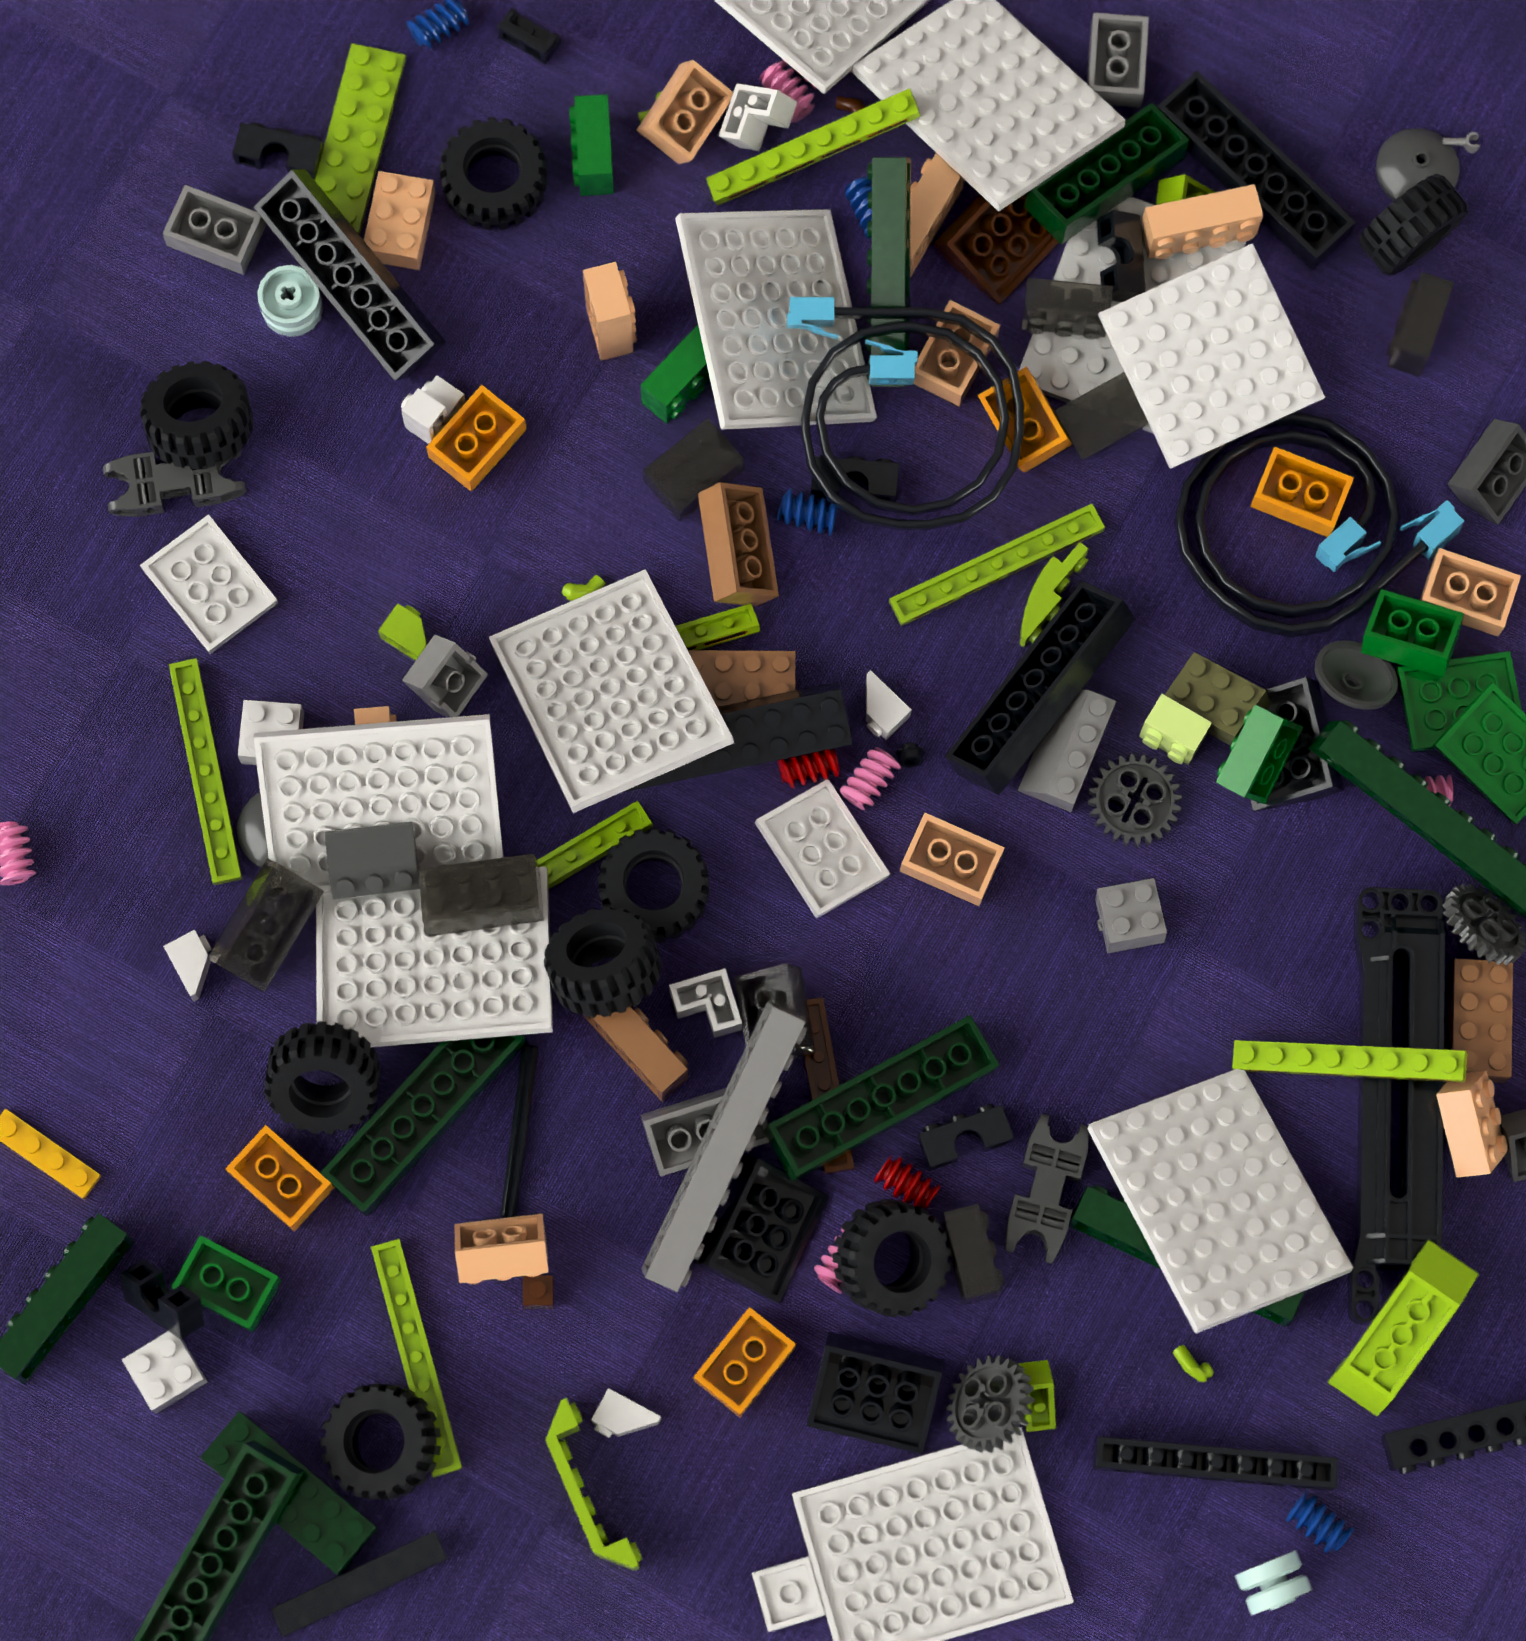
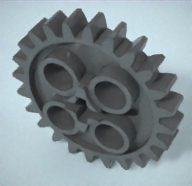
[1087,754,1182,848]
[1442,883,1526,966]
[946,1356,1035,1453]

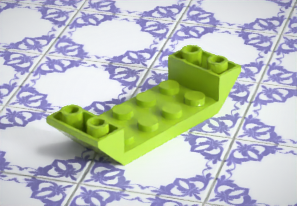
[1328,1239,1479,1416]
[545,1398,643,1571]

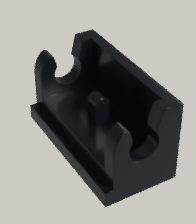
[498,7,562,65]

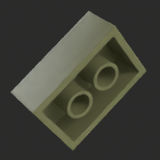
[1165,652,1271,746]

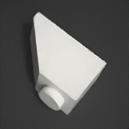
[866,670,912,740]
[163,929,212,1002]
[591,1388,661,1438]

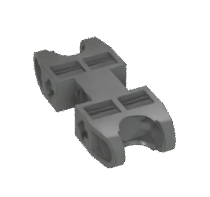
[103,450,247,517]
[1005,1113,1089,1264]

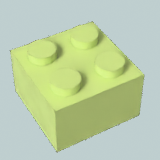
[1139,694,1212,765]

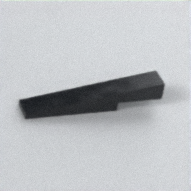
[271,1531,448,1637]

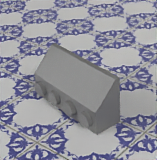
[1018,689,1116,812]
[640,1088,769,1177]

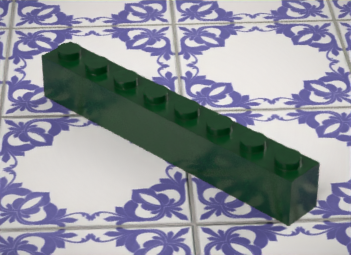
[867,157,911,387]

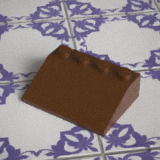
[933,192,1058,305]

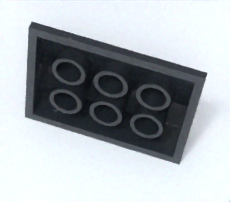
[1251,677,1345,812]
[694,1156,829,1304]
[807,1332,944,1454]

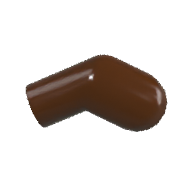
[835,96,867,113]

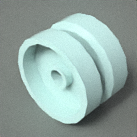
[257,265,323,337]
[1235,1550,1313,1615]

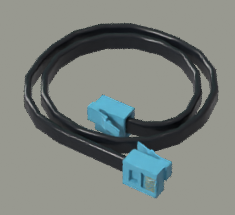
[787,297,1024,530]
[1174,412,1464,637]

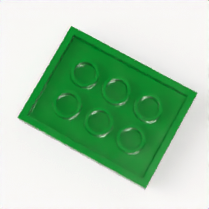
[1396,651,1522,752]
[1432,682,1526,825]

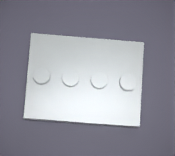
[140,514,278,654]
[755,779,890,919]

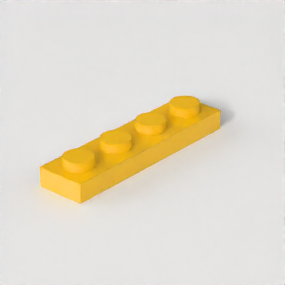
[0,1108,101,1200]

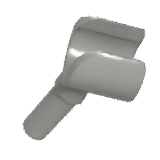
[1443,132,1480,153]

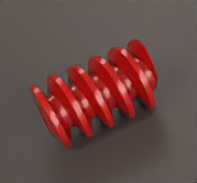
[777,748,840,789]
[874,1154,941,1210]

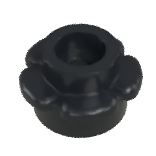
[896,742,925,767]

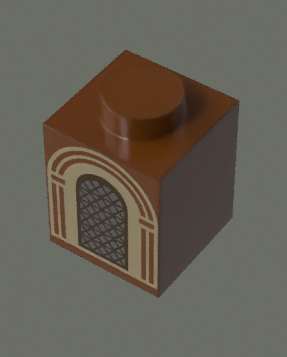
[523,1275,554,1309]

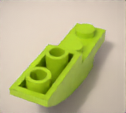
[1020,542,1089,647]

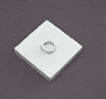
[752,1556,826,1632]

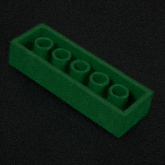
[1024,103,1189,245]
[0,1213,135,1385]
[199,1411,379,1576]

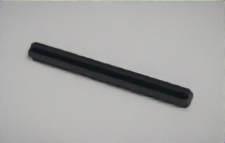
[500,1045,538,1218]

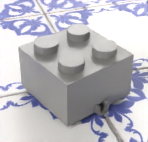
[402,634,488,717]
[1095,878,1167,953]

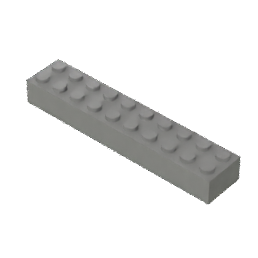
[641,1001,807,1292]

